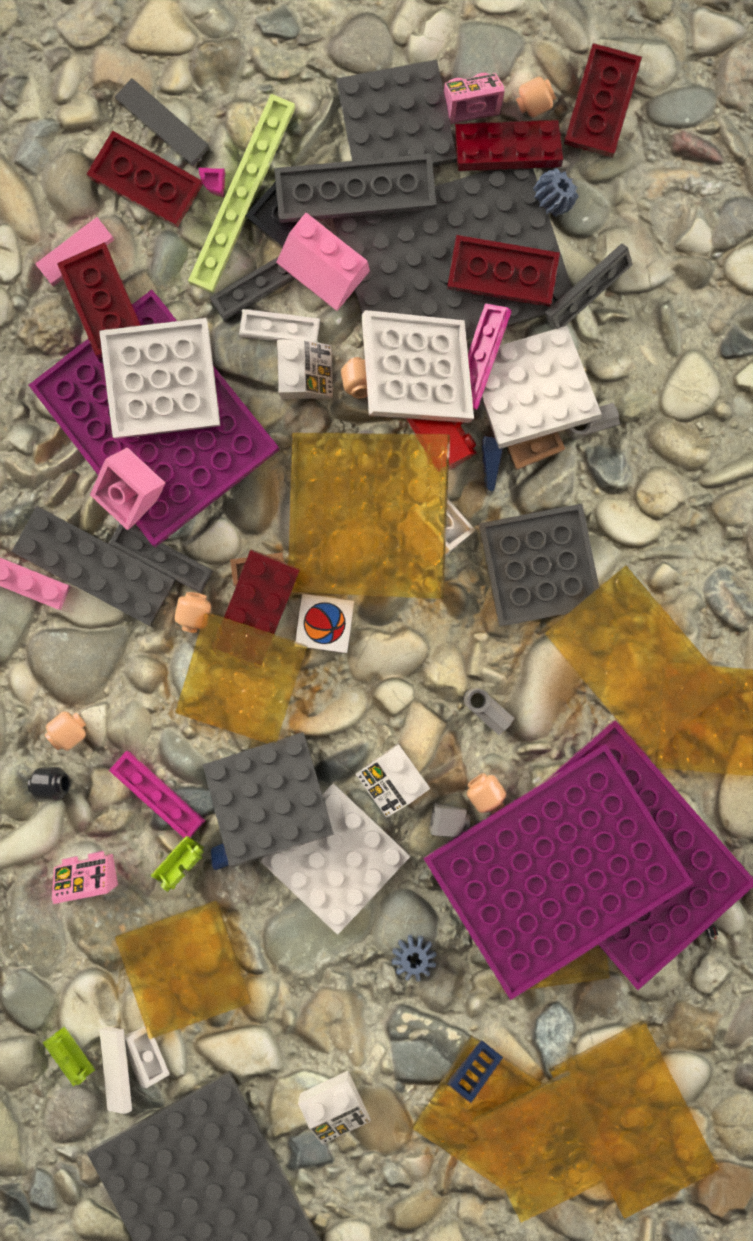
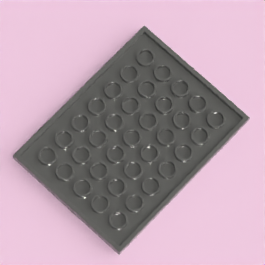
[333,168,572,340]
[87,1071,321,1241]

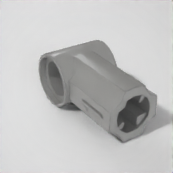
[565,403,620,440]
[464,688,515,735]

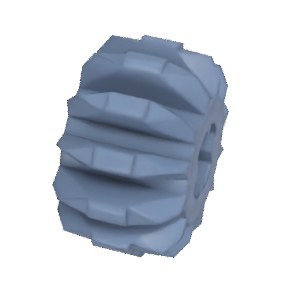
[533,168,579,217]
[392,934,437,982]

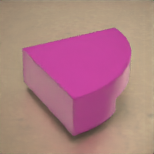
[199,168,225,197]

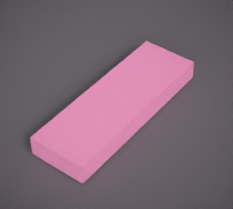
[36,217,114,287]

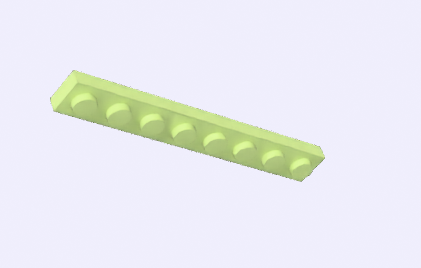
[188,94,295,294]

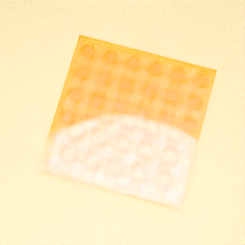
[288,433,450,599]

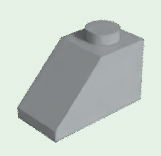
[429,803,470,837]

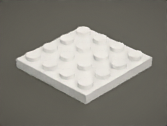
[362,310,474,423]
[100,318,221,439]
[481,326,601,449]
[260,783,410,935]

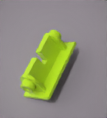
[151,836,205,892]
[42,1026,95,1086]

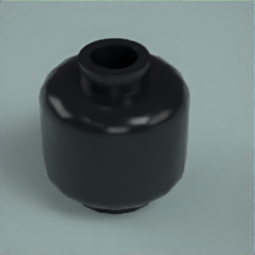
[28,767,70,802]

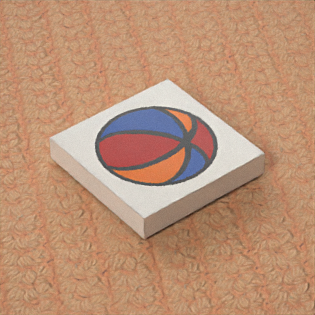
[295,594,354,653]

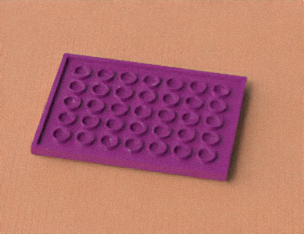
[28,289,280,548]
[542,720,753,990]
[423,744,694,1000]

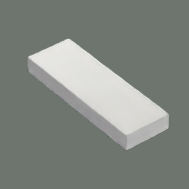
[239,309,320,342]
[99,1027,132,1114]

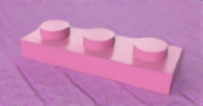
[0,558,71,610]

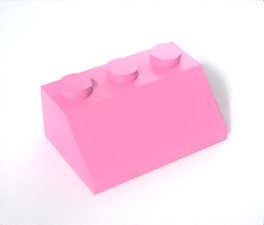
[276,213,370,311]

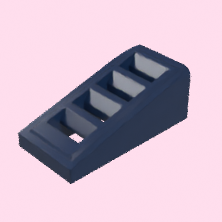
[481,436,503,495]
[447,1040,503,1103]

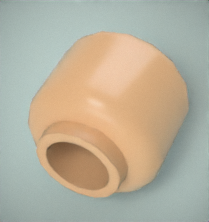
[516,77,556,118]
[341,357,368,399]
[175,592,211,633]
[45,711,86,751]
[467,773,506,814]

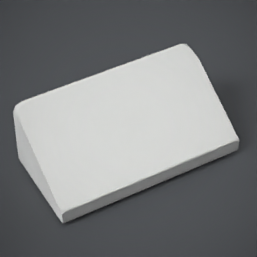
[124,1025,170,1088]

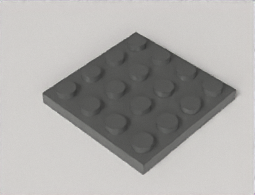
[336,59,457,167]
[478,504,603,627]
[203,732,334,868]

